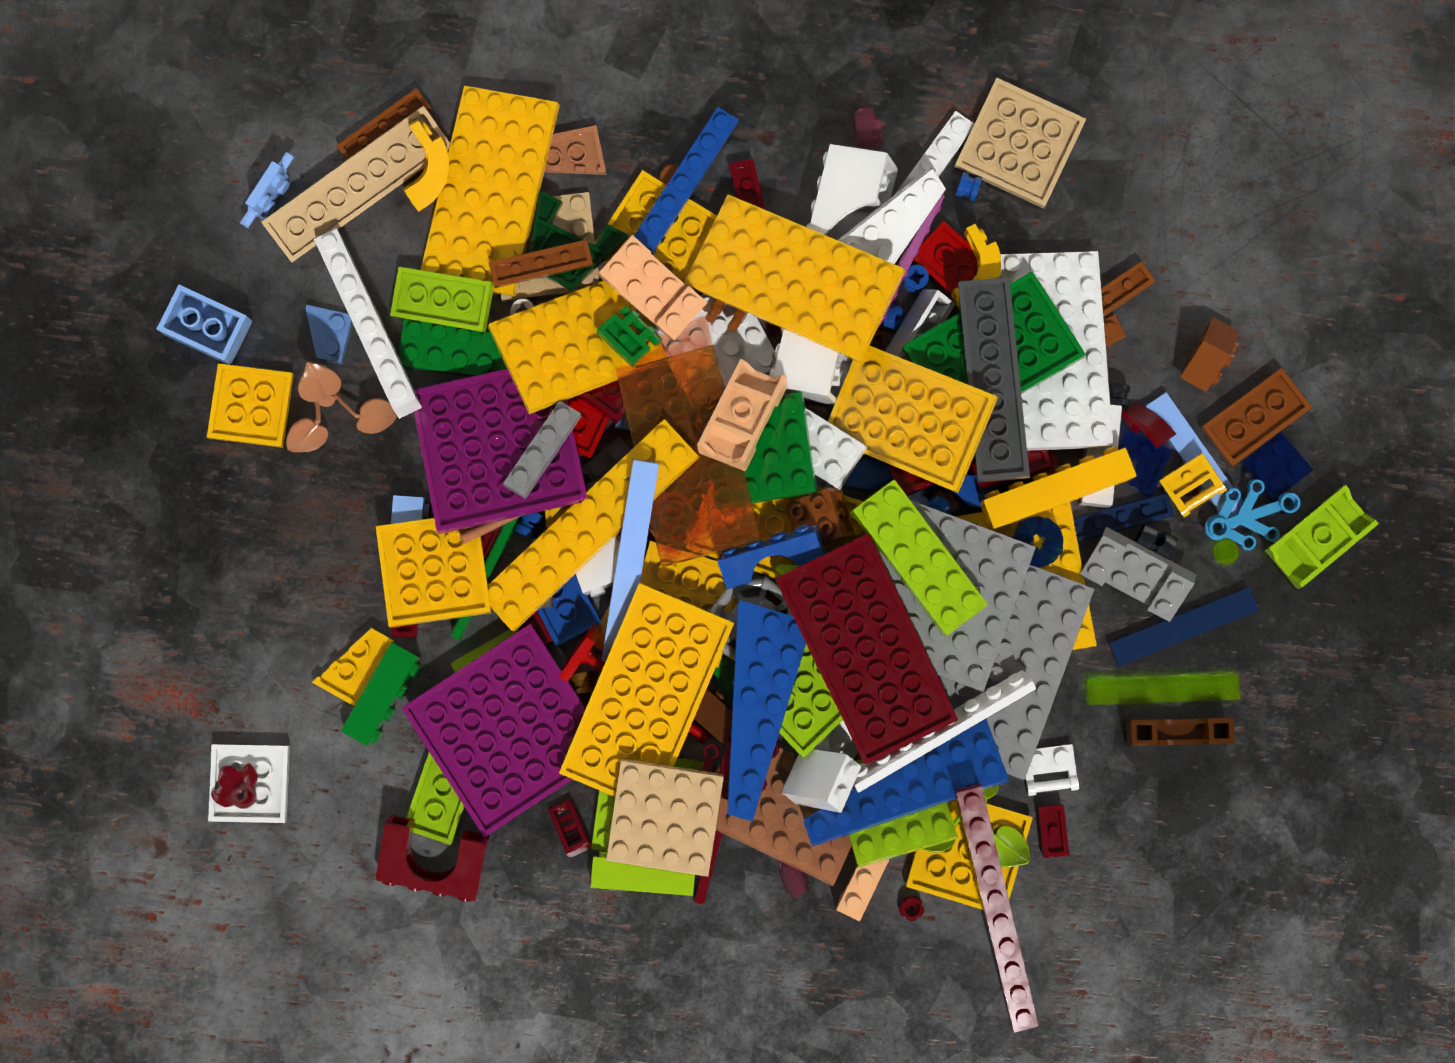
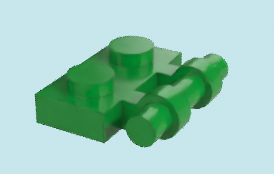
[596,305,662,367]

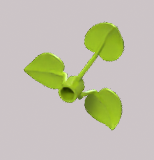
[922,785,1030,868]

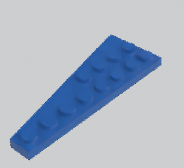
[727,600,806,822]
[803,719,1009,847]

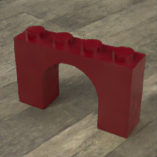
[375,814,490,902]

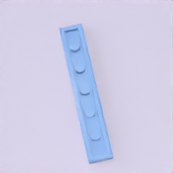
[1145,392,1243,529]

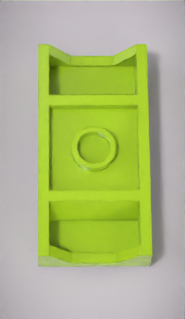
[1265,485,1379,589]

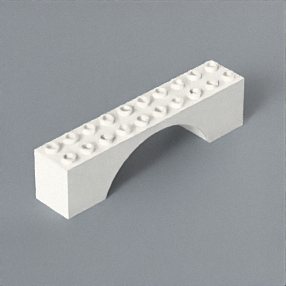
[769,144,898,406]

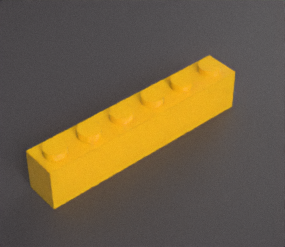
[980,446,1137,531]

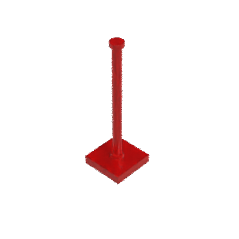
[559,623,711,744]

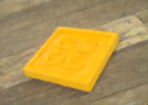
[207,364,294,448]

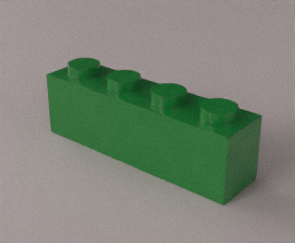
[340,642,422,747]

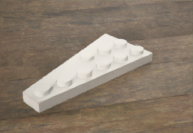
[838,168,946,264]

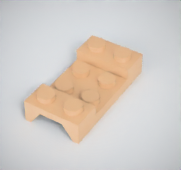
[597,235,707,341]
[697,359,788,471]

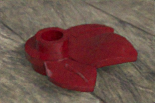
[211,763,258,809]

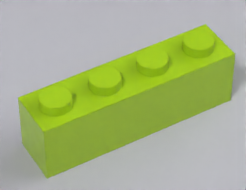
[590,851,695,896]

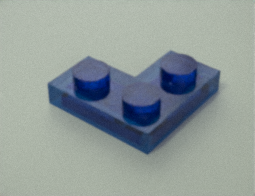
[1118,430,1173,497]

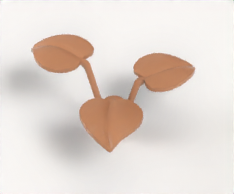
[286,361,398,452]

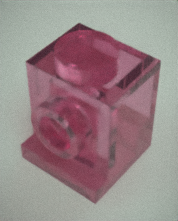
[853,107,883,148]

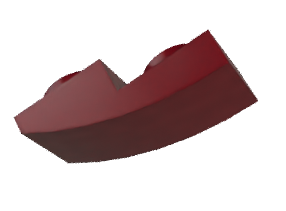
[1121,402,1176,448]

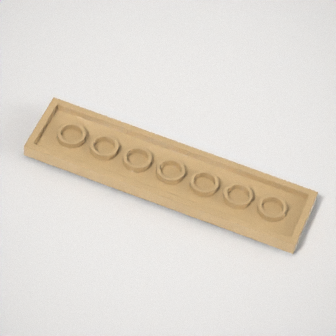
[261,106,450,263]

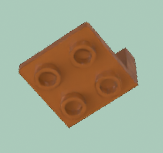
[785,488,856,544]

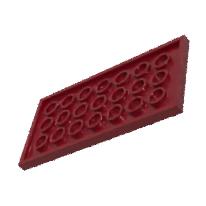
[775,533,958,765]

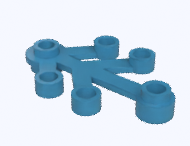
[1204,479,1300,550]

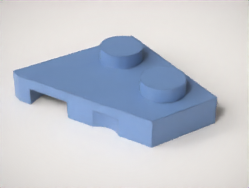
[306,305,353,365]

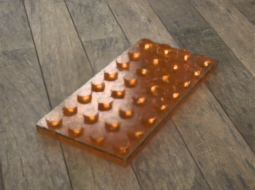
[616,345,761,567]

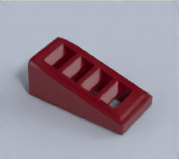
[548,798,592,857]

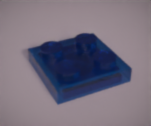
[1241,431,1313,502]

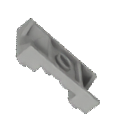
[1080,527,1197,622]

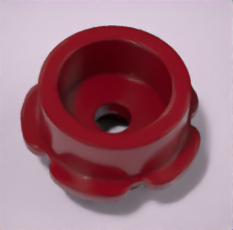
[899,896,924,921]

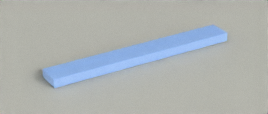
[601,459,659,662]

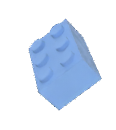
[157,285,253,365]

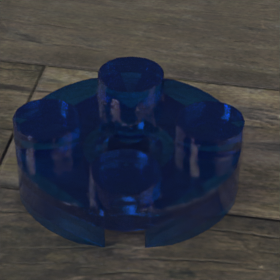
[1012,516,1063,567]

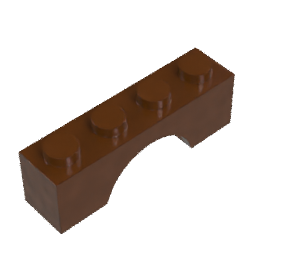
[1126,718,1235,746]

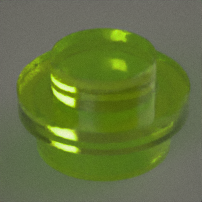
[1213,540,1239,565]

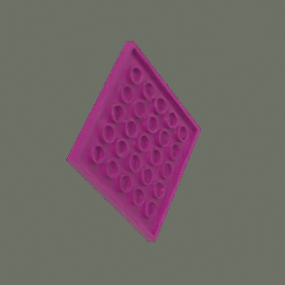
[414,369,588,534]
[401,624,586,837]

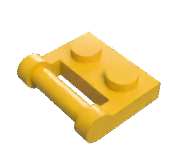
[1159,453,1227,518]

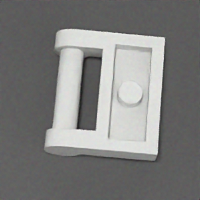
[1025,744,1079,796]

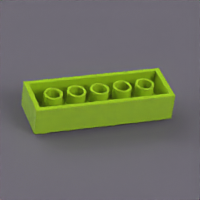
[850,479,988,636]

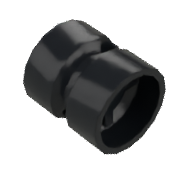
[1134,522,1178,559]

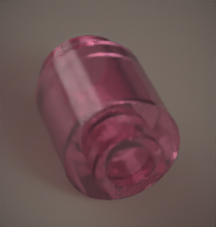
[778,863,810,898]

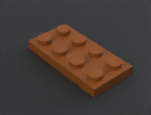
[1201,368,1312,467]

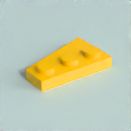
[312,628,395,706]

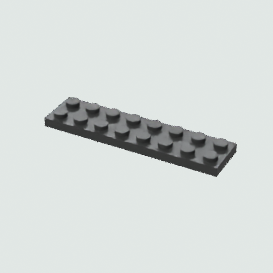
[958,277,1030,482]

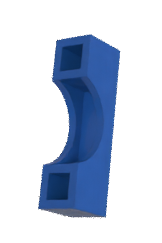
[717,524,826,589]

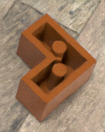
[1180,317,1240,392]

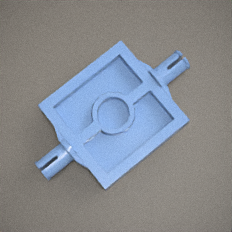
[239,152,294,229]

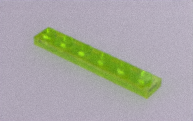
[1086,674,1240,705]

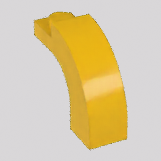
[403,120,449,212]
[951,224,1001,312]

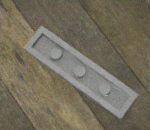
[503,401,582,499]

